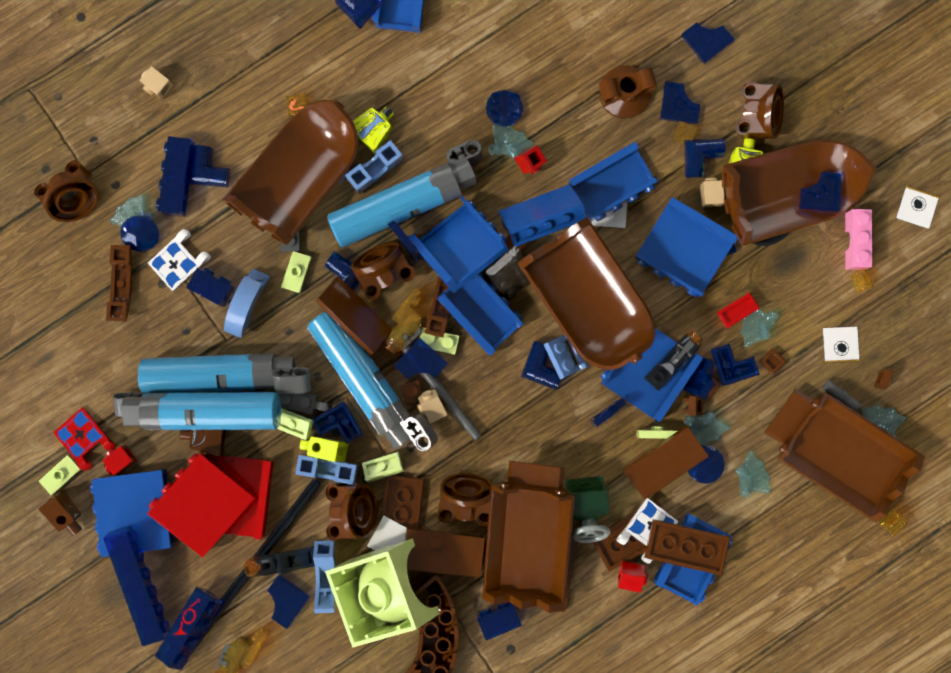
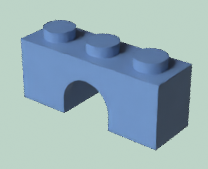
[345,140,404,194]
[295,454,359,485]

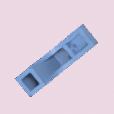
[223,269,270,338]
[313,541,337,613]

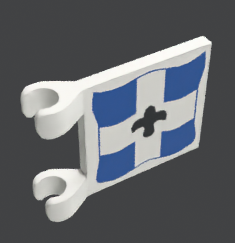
[148,229,211,291]
[617,498,678,564]

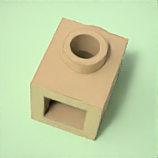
[139,66,174,99]
[700,178,724,208]
[417,389,447,424]

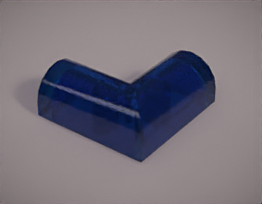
[335,0,384,29]
[684,139,726,178]
[190,145,230,188]
[325,251,360,291]
[520,341,561,390]
[711,344,760,386]
[312,401,363,444]

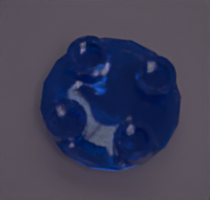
[486,90,523,127]
[120,215,159,252]
[688,445,725,484]

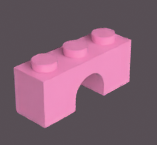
[845,209,872,270]

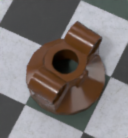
[599,66,658,119]
[735,82,784,140]
[34,160,98,222]
[351,242,415,300]
[437,473,494,526]
[325,483,378,541]

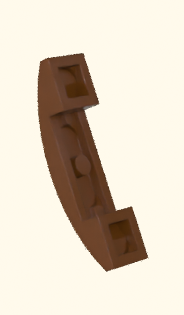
[106,245,132,322]
[425,276,450,338]

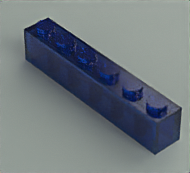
[103,525,170,647]

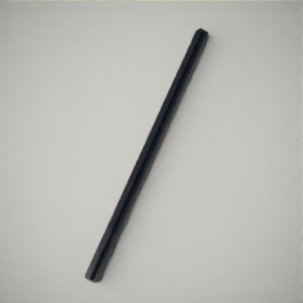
[171,479,321,669]

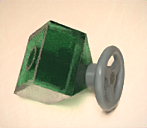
[564,476,610,543]

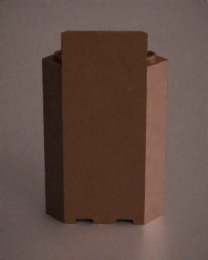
[764,388,925,523]
[482,461,575,613]

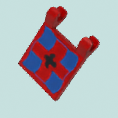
[53,407,116,471]

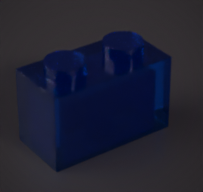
[186,267,235,307]
[477,602,522,641]

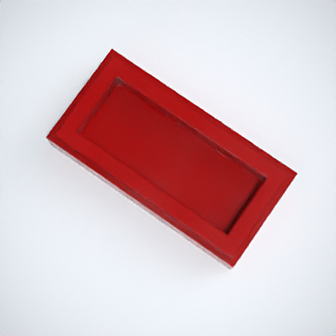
[716,292,760,329]

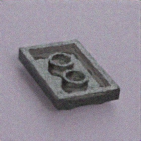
[486,246,530,301]

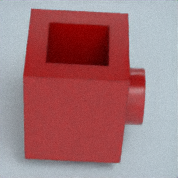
[514,145,547,174]
[102,445,138,476]
[618,561,648,593]

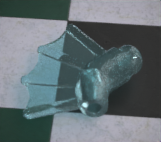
[488,125,534,160]
[109,193,154,232]
[739,309,779,348]
[861,404,906,439]
[684,411,730,447]
[735,451,771,498]

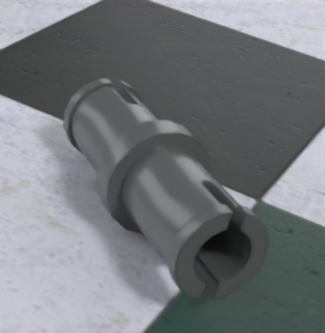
[821,380,861,411]

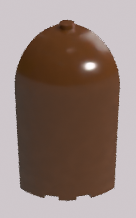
[222,100,358,245]
[722,140,876,246]
[517,217,655,370]

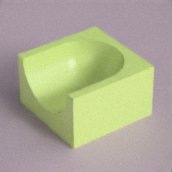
[325,538,440,647]

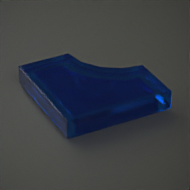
[681,22,735,64]
[659,81,700,125]
[799,171,842,212]
[388,220,422,262]
[394,338,448,379]
[683,357,716,400]
[590,398,626,427]
[267,574,311,629]

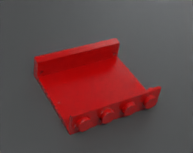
[147,450,255,558]
[203,453,274,540]

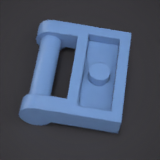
[544,335,589,379]

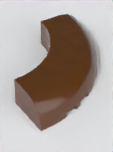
[405,574,459,673]

